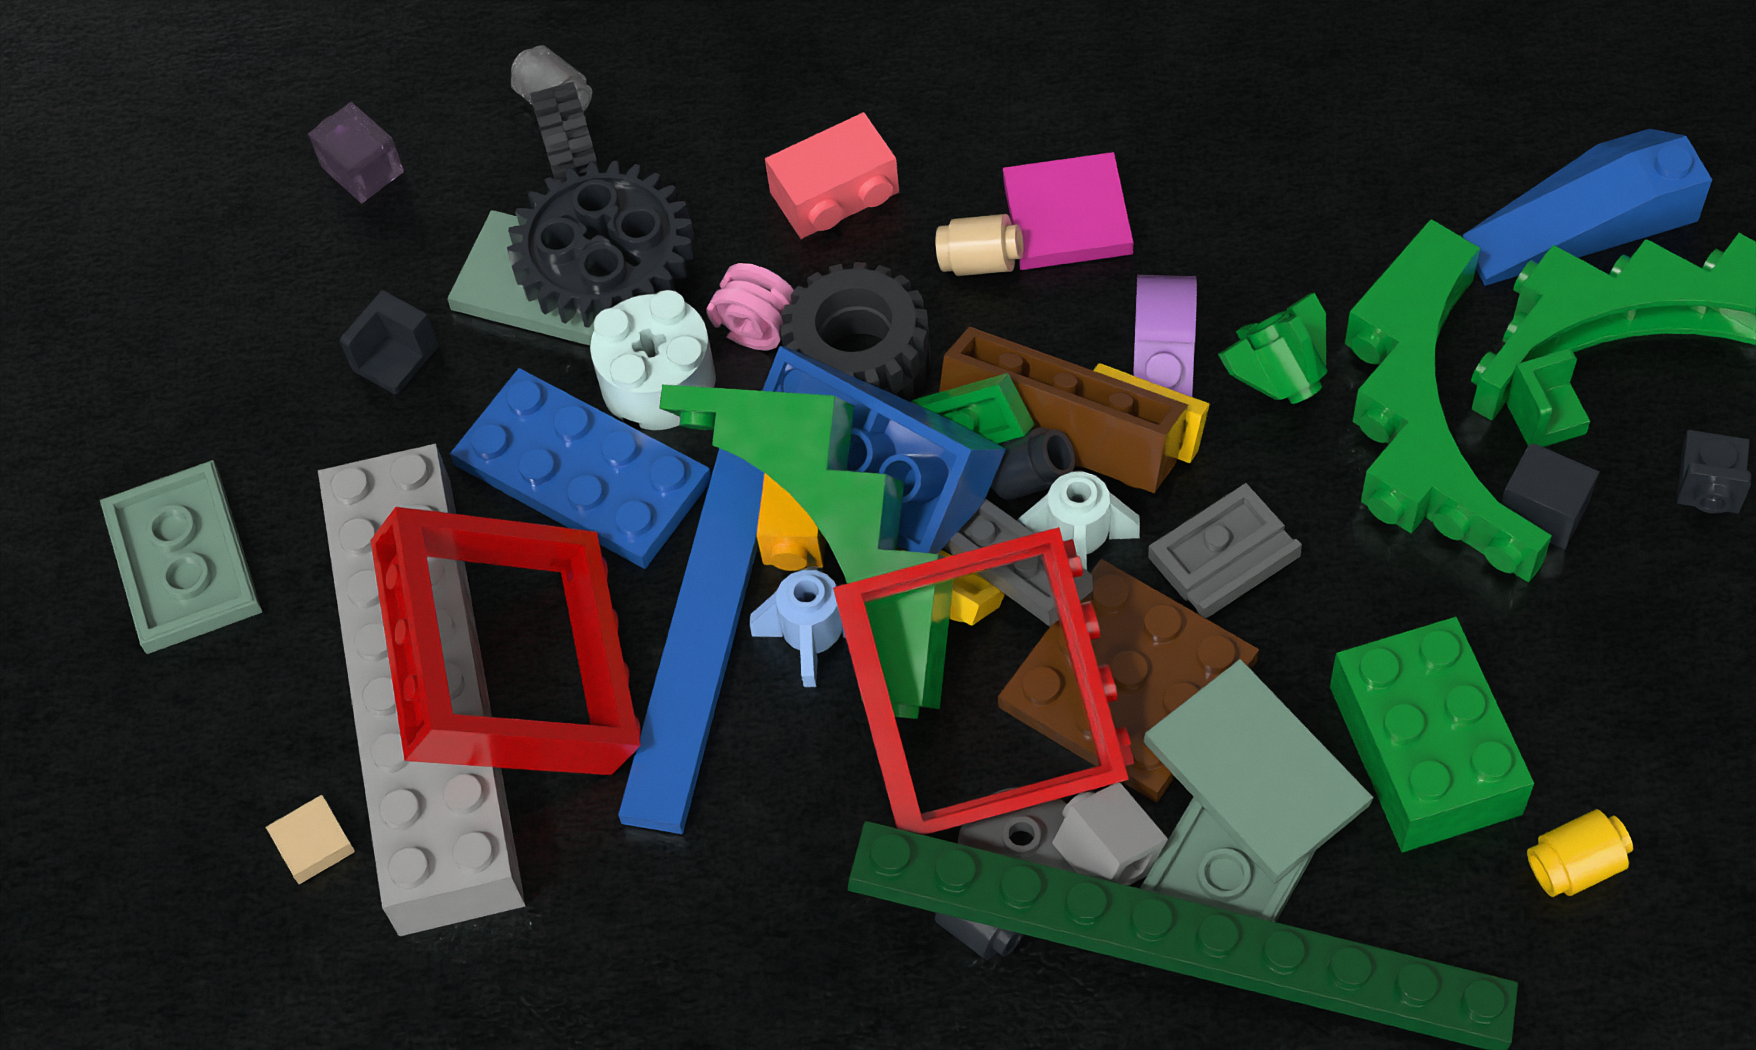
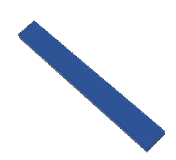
[618,448,764,834]

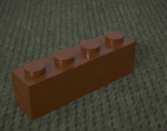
[939,327,1188,493]

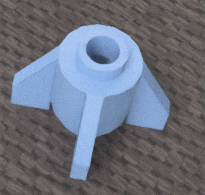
[750,566,846,687]

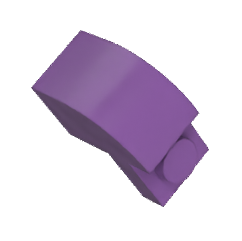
[1134,275,1197,397]

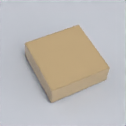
[266,795,355,884]

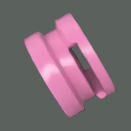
[707,263,794,350]

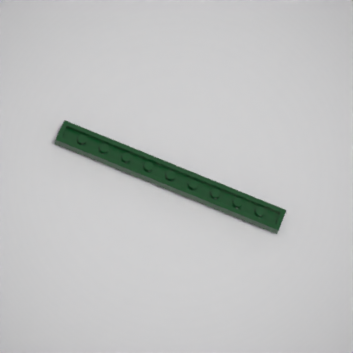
[848,821,1518,1050]

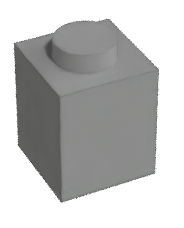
[1052,782,1168,886]

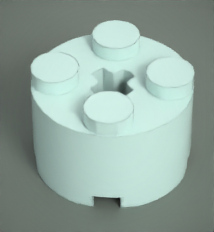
[590,290,716,430]

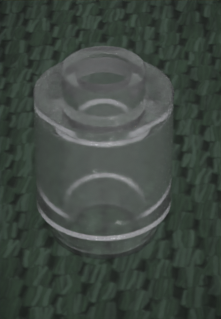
[511,45,592,112]

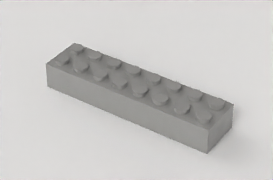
[318,444,525,936]

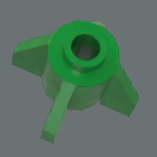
[1218,293,1328,404]

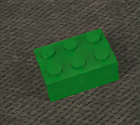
[1330,617,1534,853]

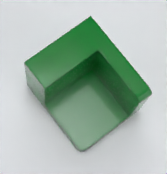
[1506,349,1590,447]

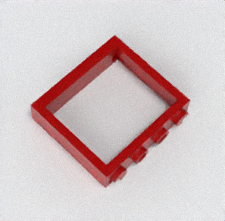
[370,506,641,775]
[833,527,1134,835]

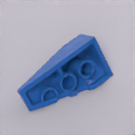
[1462,129,1712,286]
[762,346,1006,554]

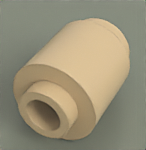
[936,214,1024,276]

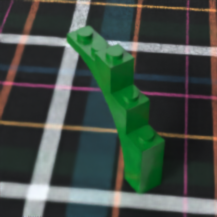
[1345,219,1552,583]
[1471,233,1756,421]

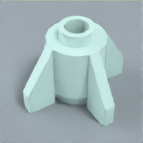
[1018,470,1140,571]

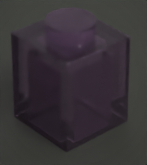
[308,102,404,204]

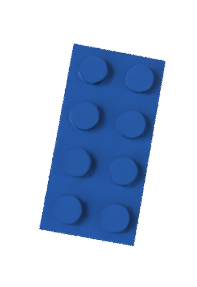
[450,368,711,569]

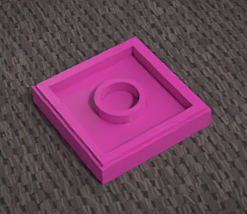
[1003,152,1133,270]

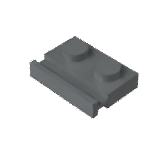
[1148,483,1302,619]

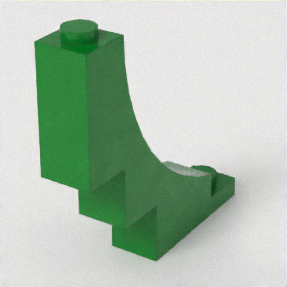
[659,384,953,719]

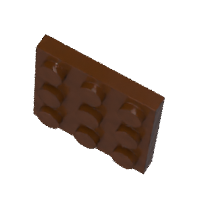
[998,559,1259,803]

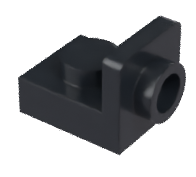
[1676,430,1752,514]

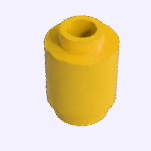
[1527,809,1633,897]

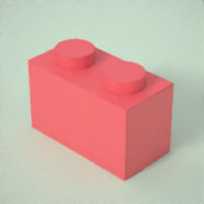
[765,112,899,239]

